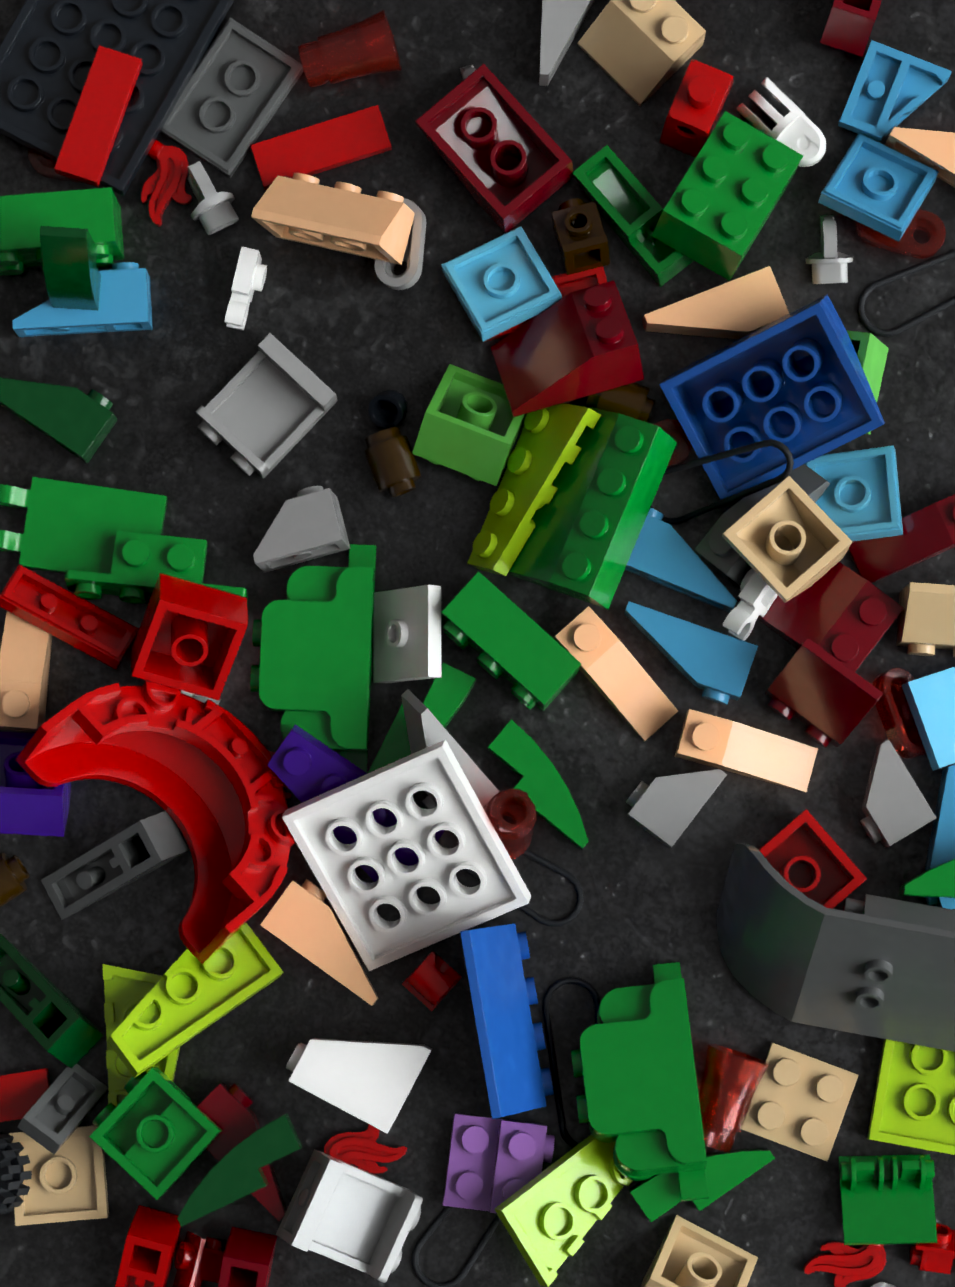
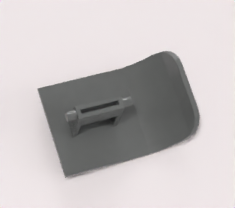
[716,843,955,1052]

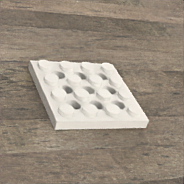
[282,739,531,971]

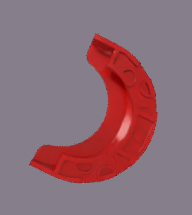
[15,681,294,964]

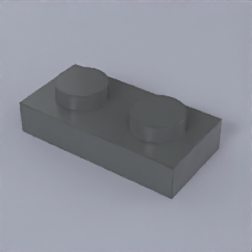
[18,1064,108,1155]

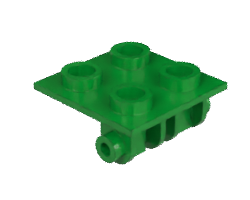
[838,1154,937,1245]

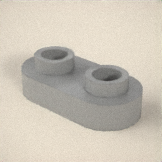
[374,198,426,290]

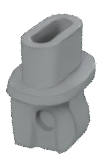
[188,161,239,235]
[805,215,853,284]

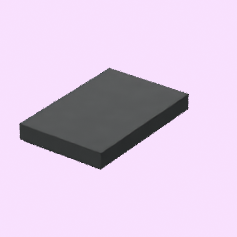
[160,18,305,179]

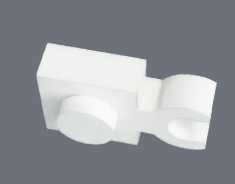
[224,246,267,331]
[723,569,778,641]

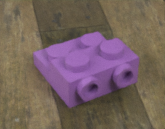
[442,1113,555,1213]

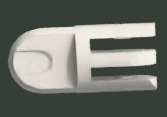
[736,77,826,167]

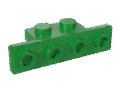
[65,531,248,606]

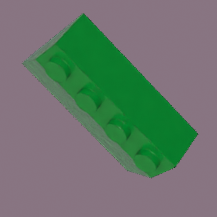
[508,403,677,610]

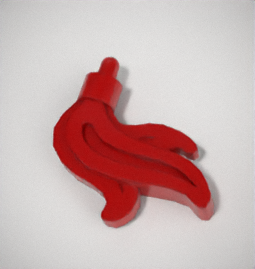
[141,140,193,227]
[324,1124,407,1174]
[803,1241,887,1287]

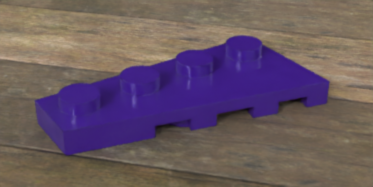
[267,724,445,882]

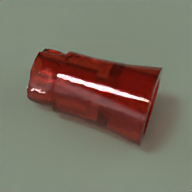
[298,10,402,87]
[483,789,536,859]
[699,1043,769,1152]

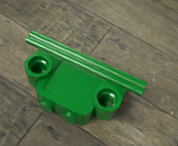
[250,544,377,773]
[571,962,709,1201]

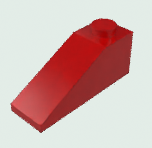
[115,1205,181,1287]

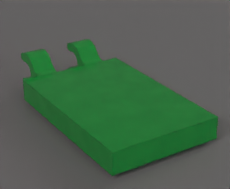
[0,477,168,574]

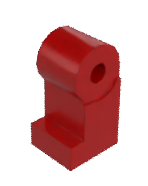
[402,950,462,1011]

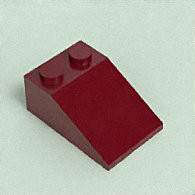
[415,64,573,234]
[491,280,644,417]
[736,562,904,672]
[764,638,883,748]

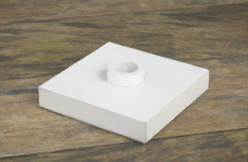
[373,585,441,683]

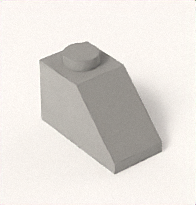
[253,486,351,573]
[860,740,936,848]
[626,769,727,849]

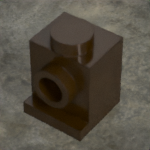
[551,198,610,275]

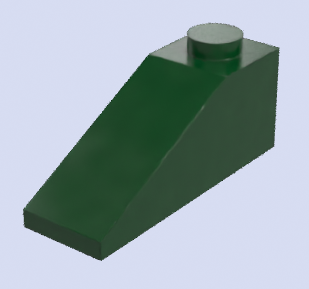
[0,378,118,464]
[0,934,103,1069]

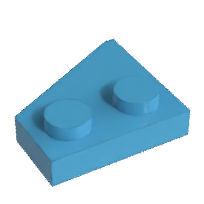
[838,40,952,142]

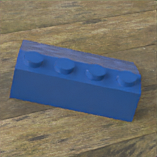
[659,294,885,500]
[460,924,554,1119]

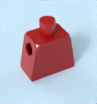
[659,59,734,158]

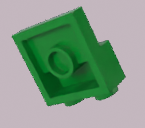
[89,1067,222,1200]

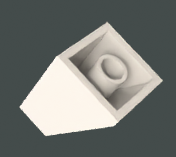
[286,1038,432,1134]

